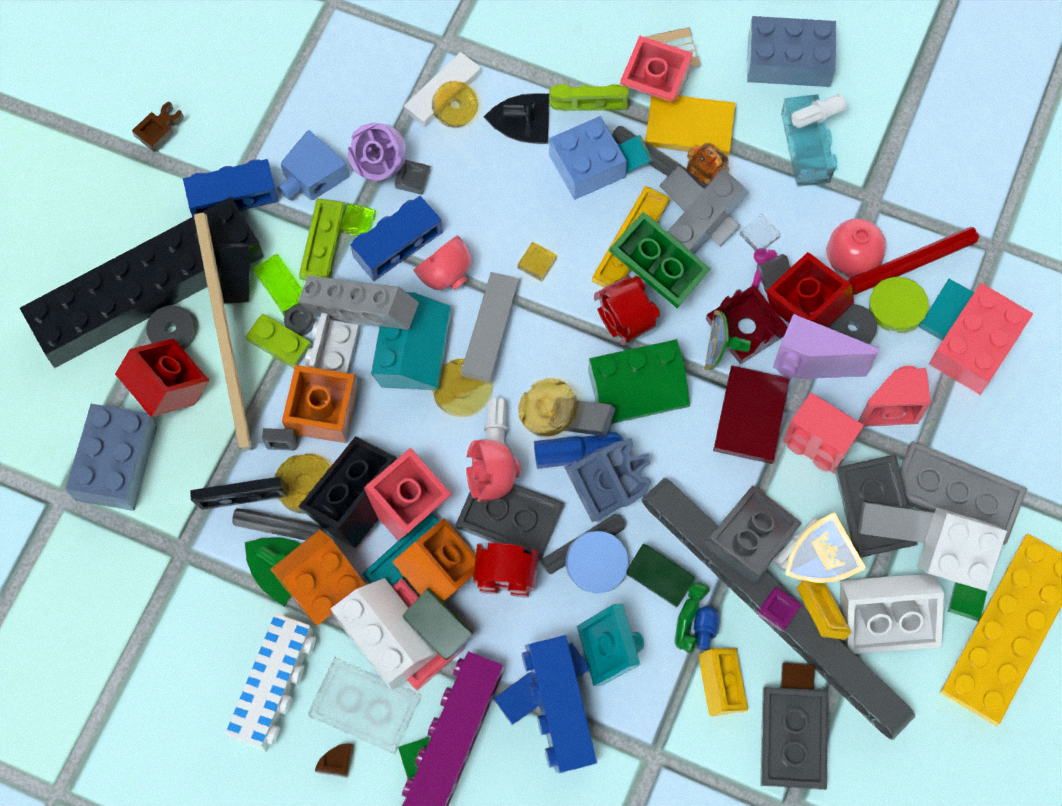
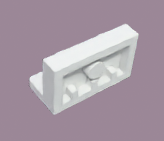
[305,313,360,373]

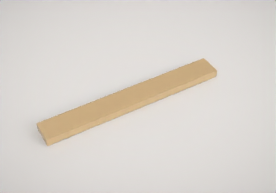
[194,213,252,453]

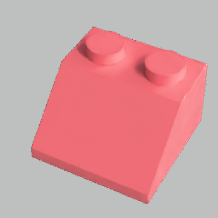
[620,35,693,102]
[858,366,931,427]
[364,448,452,541]

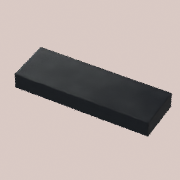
[190,476,290,510]

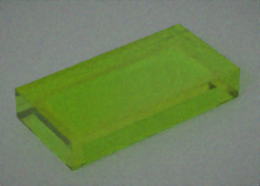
[252,253,302,316]

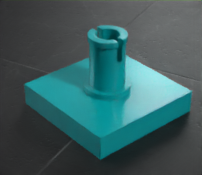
[577,603,644,687]

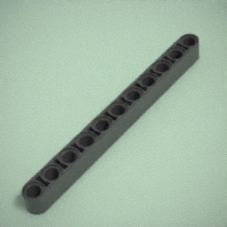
[641,478,915,740]

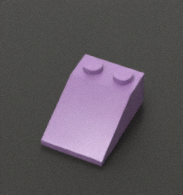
[772,314,880,379]

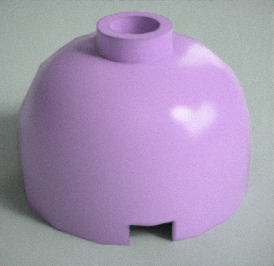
[348,122,407,181]

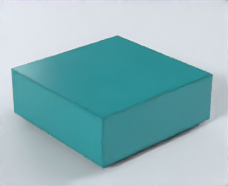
[618,135,653,174]

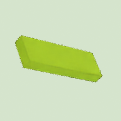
[299,198,346,281]

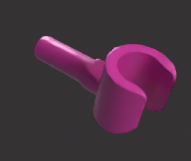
[751,248,777,288]

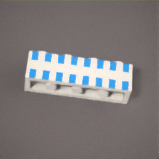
[225,613,316,752]

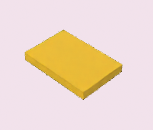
[645,95,736,157]

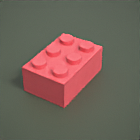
[929,283,1033,395]

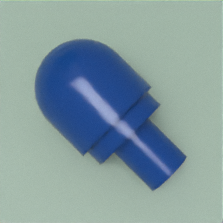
[693,606,720,651]

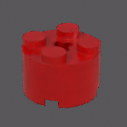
[594,275,660,345]
[472,543,539,598]

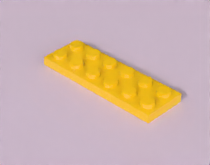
[939,533,1062,726]

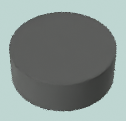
[284,305,315,336]

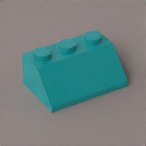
[371,292,452,390]

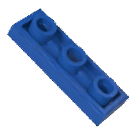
[493,642,590,725]

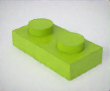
[245,313,312,369]

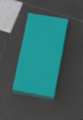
[919,278,975,341]

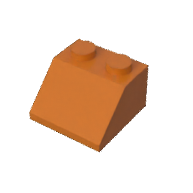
[392,518,476,601]

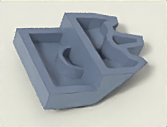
[564,438,652,522]

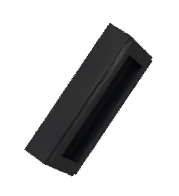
[218,243,250,304]

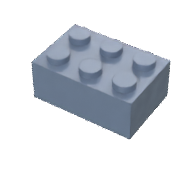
[747,16,836,87]
[66,404,157,511]

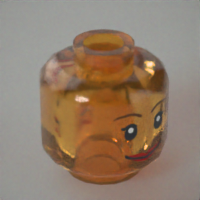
[687,143,730,184]

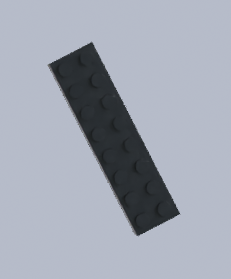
[19,197,264,369]

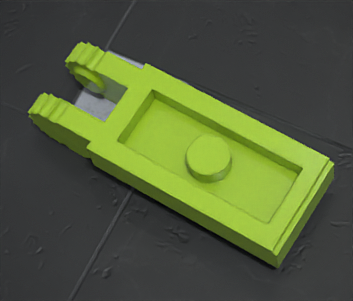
[549,84,629,111]

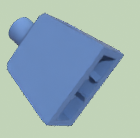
[277,130,349,200]

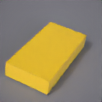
[797,581,851,640]

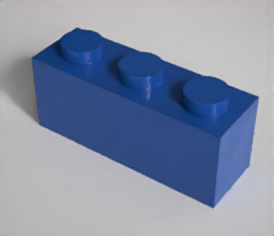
[183,159,279,217]
[350,196,443,281]

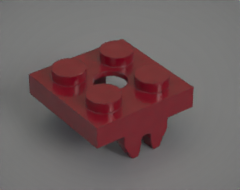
[706,285,788,365]

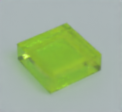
[339,203,376,236]

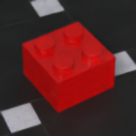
[766,252,854,328]
[115,338,210,417]

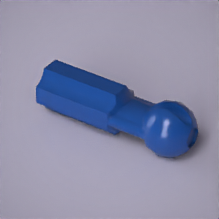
[534,431,624,469]

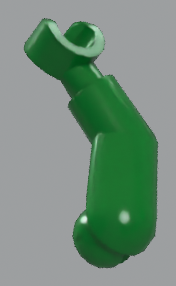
[674,582,710,653]

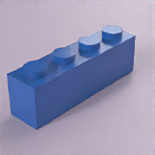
[521,635,598,773]

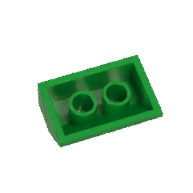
[608,212,711,308]
[588,339,690,424]

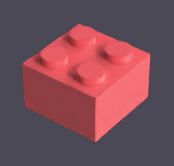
[783,392,864,474]

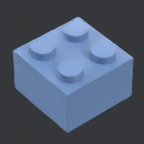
[549,116,627,200]

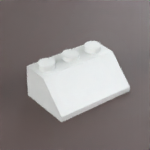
[840,574,944,654]
[331,578,439,691]

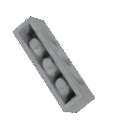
[298,276,419,330]

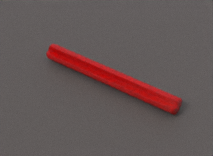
[847,227,979,295]

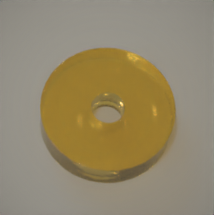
[432,81,478,128]

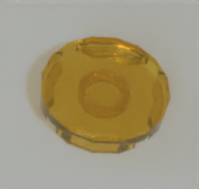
[432,359,491,417]
[518,378,578,437]
[275,453,331,514]

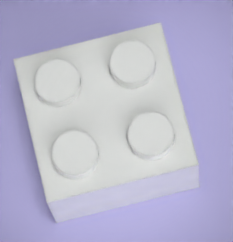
[917,507,1007,591]

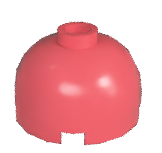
[826,219,886,278]
[413,235,472,290]
[466,439,520,502]

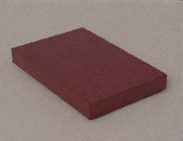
[713,365,790,464]

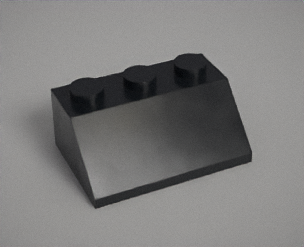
[298,436,398,548]

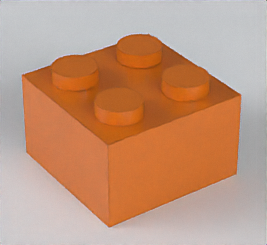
[282,365,358,443]
[270,530,366,626]

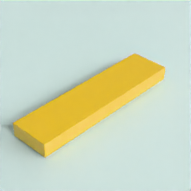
[592,186,670,288]

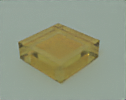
[517,242,557,282]

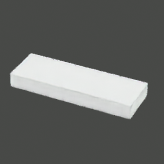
[403,52,481,127]

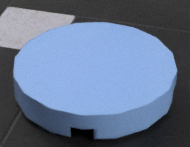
[565,531,628,594]

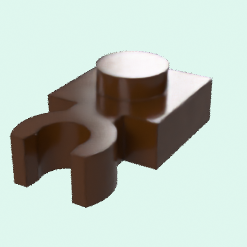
[131,102,184,152]

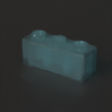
[781,94,838,187]

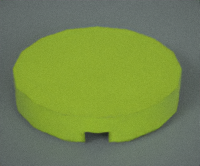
[869,277,929,333]

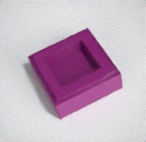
[756,587,802,633]

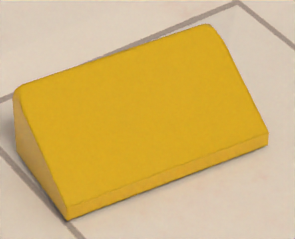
[698,648,748,716]

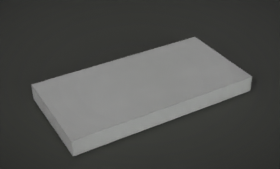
[900,441,1027,545]

